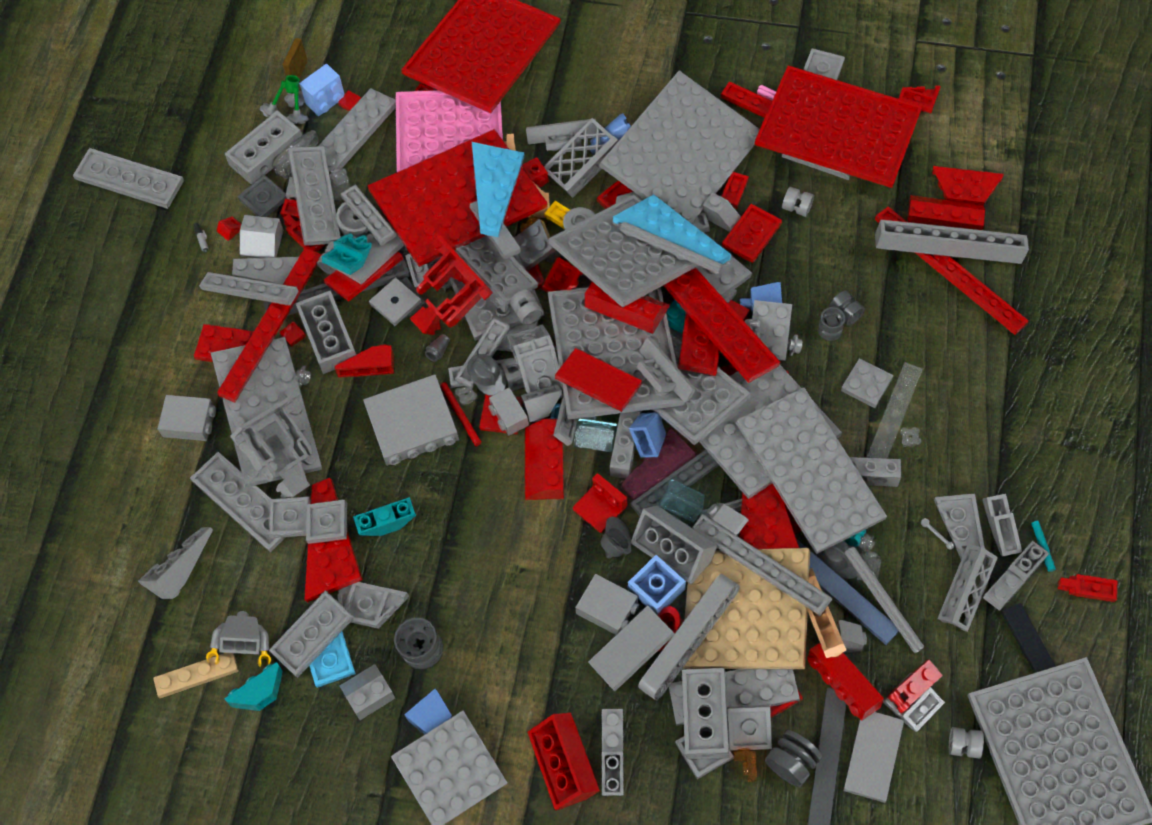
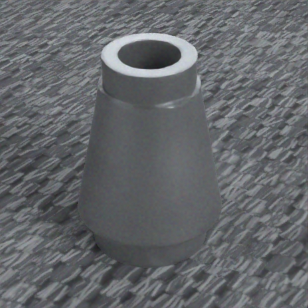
[425,334,450,362]

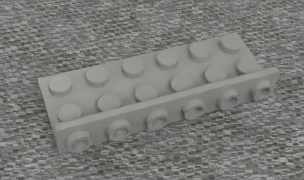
[455,235,538,312]

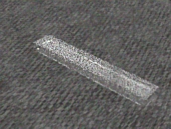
[867,362,923,459]

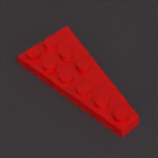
[305,478,363,603]

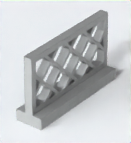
[544,118,619,198]

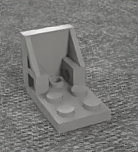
[507,324,564,399]

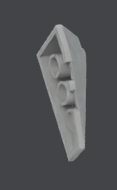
[138,527,213,599]

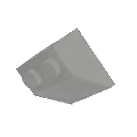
[240,215,284,258]
[340,664,396,720]

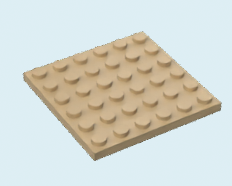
[683,548,810,669]

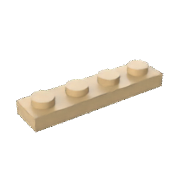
[154,653,239,698]

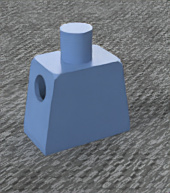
[740,282,782,317]
[629,412,666,457]
[404,689,452,735]

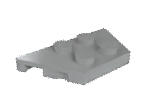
[338,582,409,629]

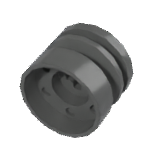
[394,617,444,669]
[765,730,822,787]

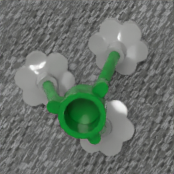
[260,75,308,124]

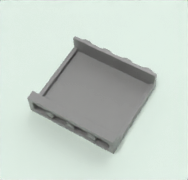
[363,375,459,466]

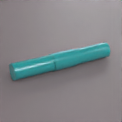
[1031,521,1056,572]

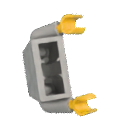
[206,611,271,667]

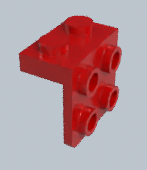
[541,257,583,293]

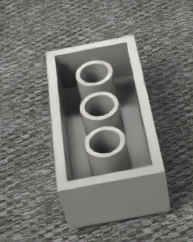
[295,290,356,374]

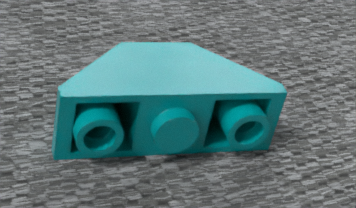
[353,497,416,536]
[224,662,283,711]

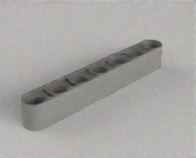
[638,574,740,700]

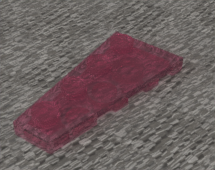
[621,428,696,500]

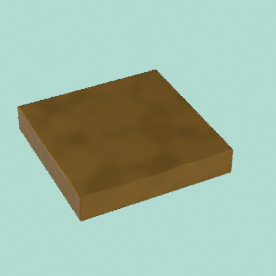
[282,38,308,78]

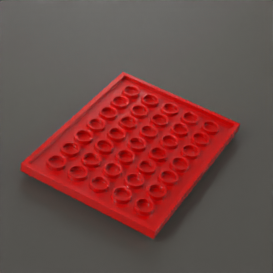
[401,0,560,113]
[754,65,923,188]
[368,129,548,267]

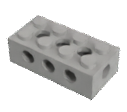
[225,111,304,185]
[682,668,729,759]

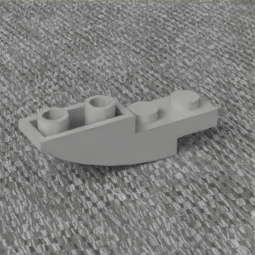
[983,541,1049,611]
[602,709,623,795]

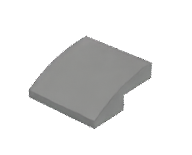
[883,672,945,732]

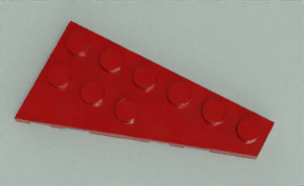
[739,483,799,549]

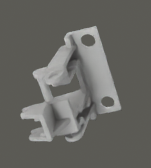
[230,391,313,498]

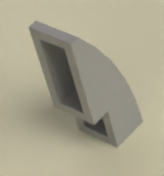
[982,494,1022,556]

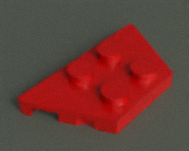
[932,166,1003,205]

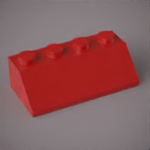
[907,195,985,230]
[585,281,669,334]
[525,419,564,500]
[527,713,600,811]

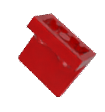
[573,473,627,533]

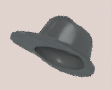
[467,354,507,396]
[601,517,631,559]
[818,541,859,579]

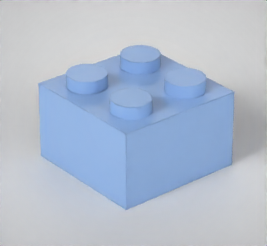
[299,64,345,116]
[628,555,686,615]

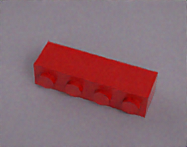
[807,643,884,721]

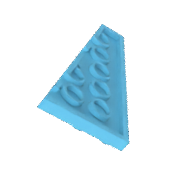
[472,142,524,237]
[613,194,731,264]

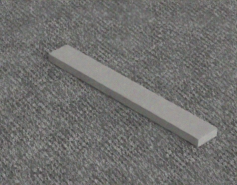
[692,514,832,616]

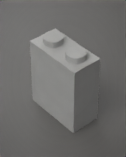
[158,395,216,441]
[575,574,640,635]

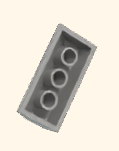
[631,505,718,584]

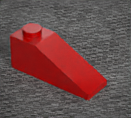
[335,344,394,378]

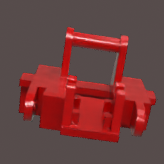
[410,235,493,335]

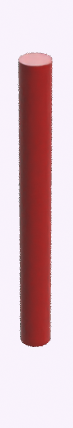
[440,382,482,446]

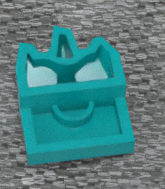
[322,233,372,275]

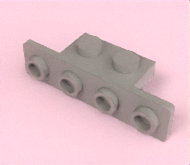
[526,119,597,151]
[637,337,695,403]

